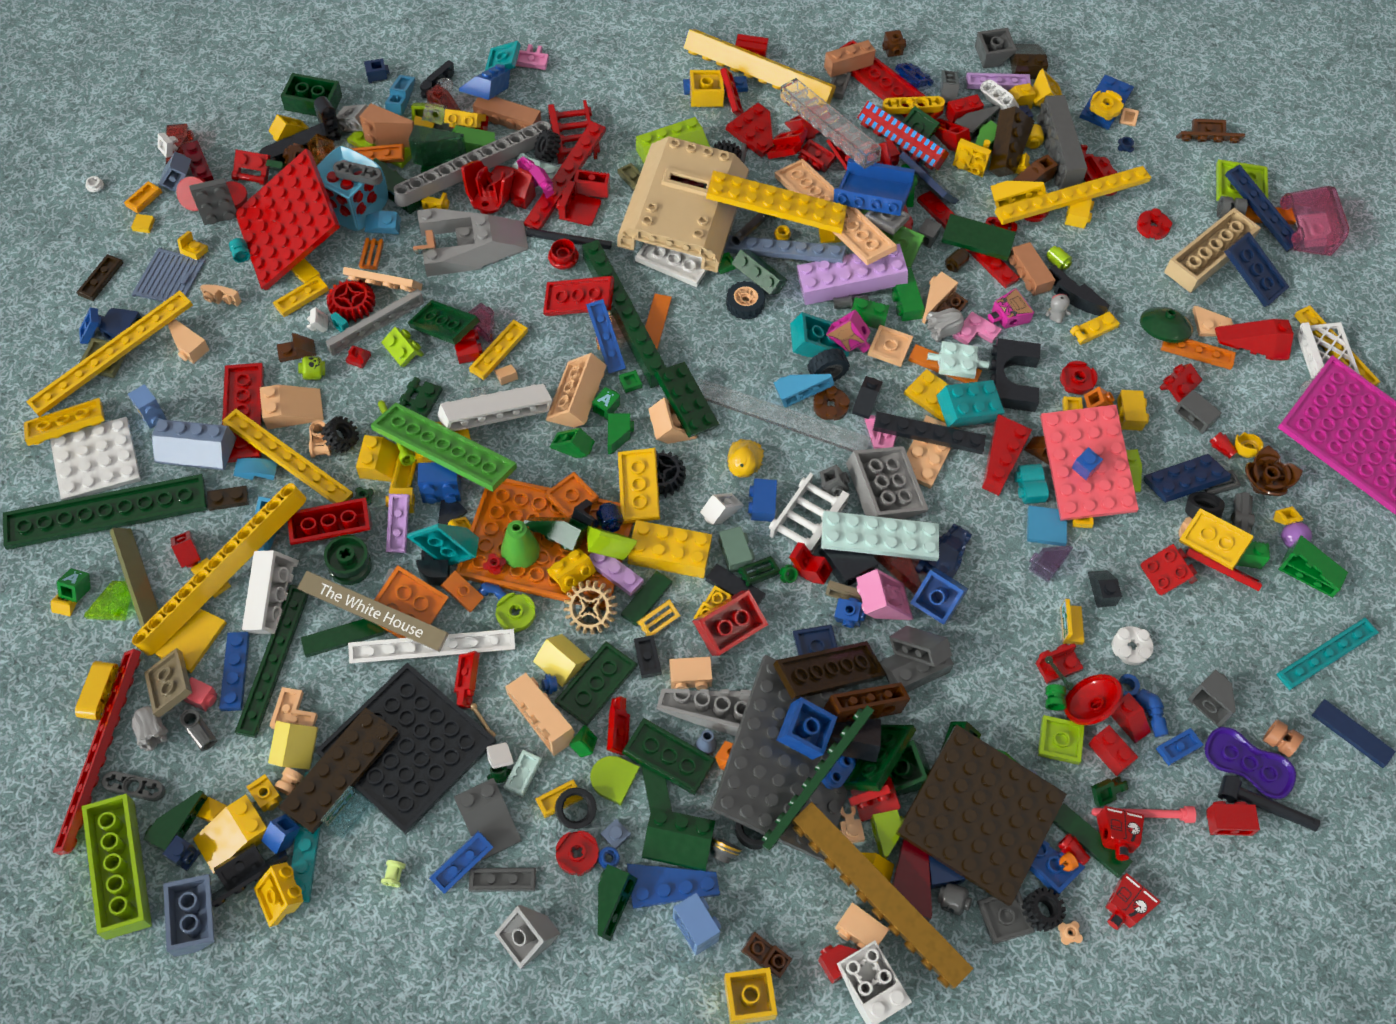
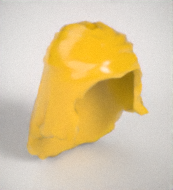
[727,439,764,477]

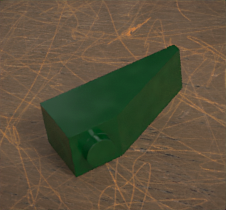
[144,790,208,852]
[597,864,638,941]

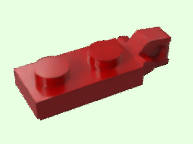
[454,651,480,710]
[607,696,630,755]

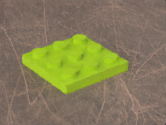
[1216,159,1269,205]

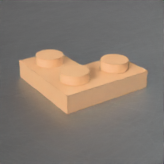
[269,687,318,729]

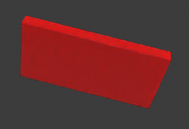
[543,276,614,316]

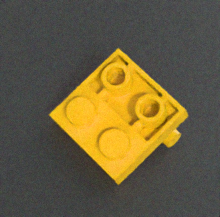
[953,138,992,177]

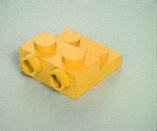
[444,109,486,129]
[254,862,303,927]

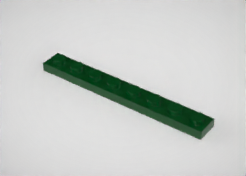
[762,705,874,852]

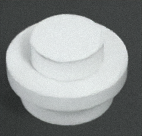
[85,176,104,192]

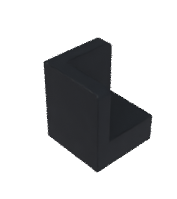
[571,499,600,528]

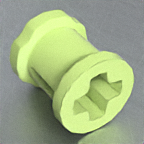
[381,860,406,888]

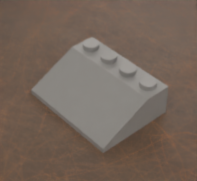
[846,446,929,519]

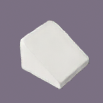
[486,742,513,769]

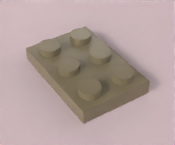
[144,648,192,718]

